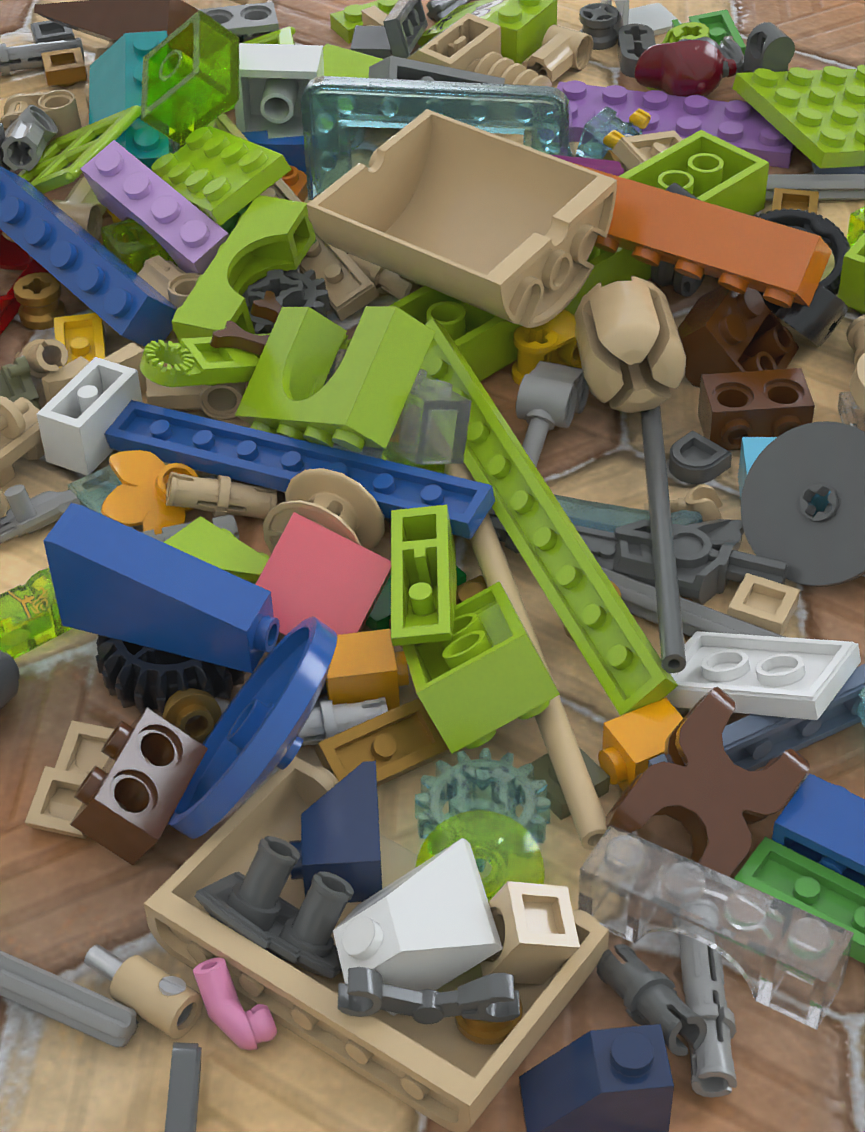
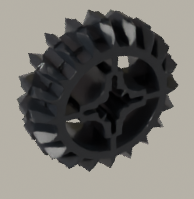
[96,635,246,715]

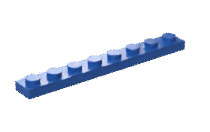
[104,400,495,539]

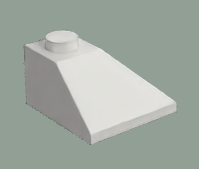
[333,838,503,1016]

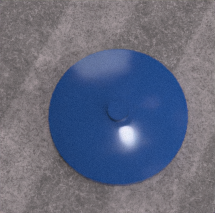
[168,616,337,839]

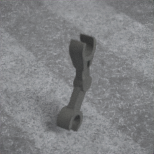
[338,967,520,1024]

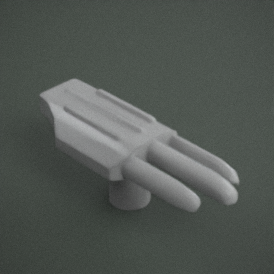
[0,484,81,544]

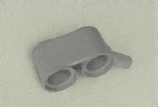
[516,361,589,467]

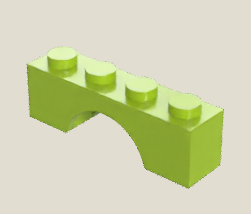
[171,195,316,342]

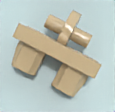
[0,396,45,487]

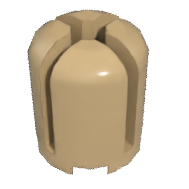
[575,276,686,413]

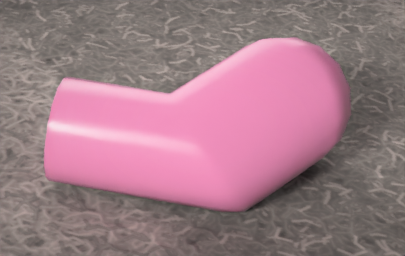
[193,957,277,1050]

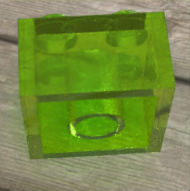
[141,10,240,145]

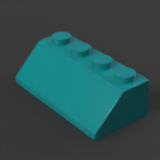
[89,31,174,170]

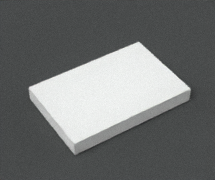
[664,631,861,720]

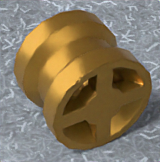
[13,273,66,330]

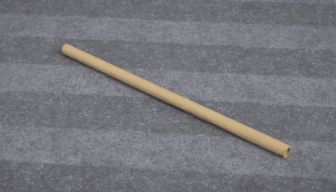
[413,382,613,850]

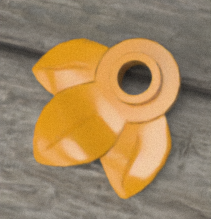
[101,450,198,534]

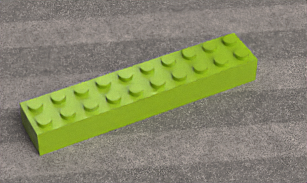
[390,130,769,381]

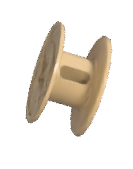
[263,468,385,554]

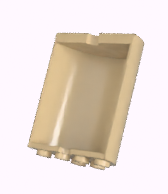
[307,109,617,328]

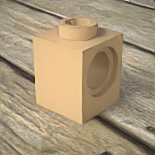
[480,881,580,985]

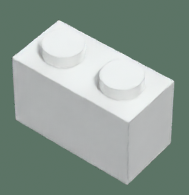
[36,357,143,476]

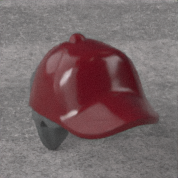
[634,35,744,97]

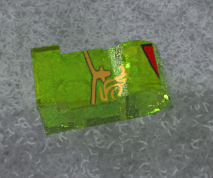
[0,568,72,659]

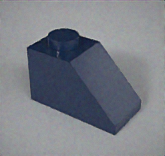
[289,761,382,903]
[519,1024,674,1132]

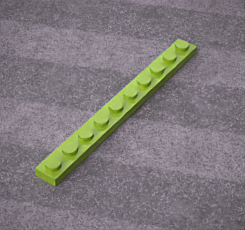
[414,318,678,716]

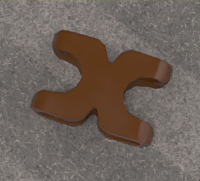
[606,686,810,902]

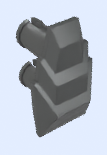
[194,836,354,979]

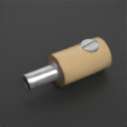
[84,944,204,1039]

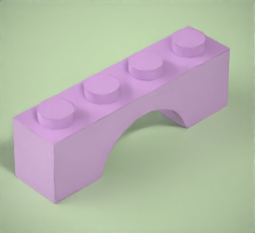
[81,140,229,274]

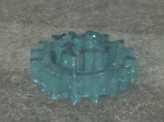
[415,748,551,872]

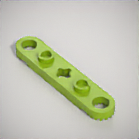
[140,333,351,387]

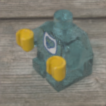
[575,106,651,159]

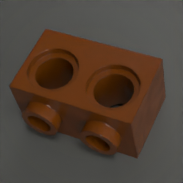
[698,368,815,451]
[70,708,208,865]

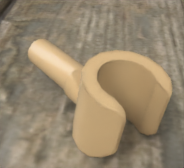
[644,484,723,523]

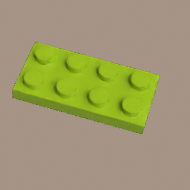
[151,126,292,226]

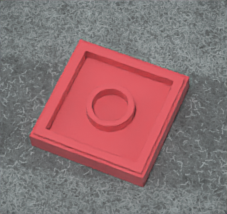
[255,512,391,636]

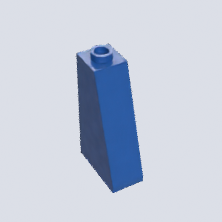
[43,503,280,673]

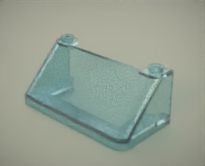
[301,76,575,200]

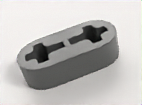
[617,23,656,78]

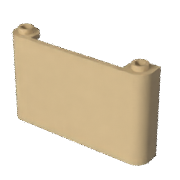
[144,756,609,1132]

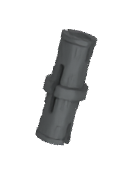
[597,944,707,1056]

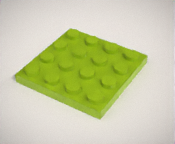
[732,65,865,169]

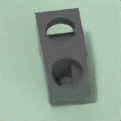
[743,22,795,73]

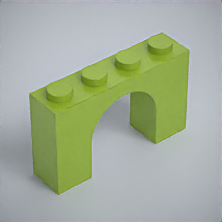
[234,306,435,452]

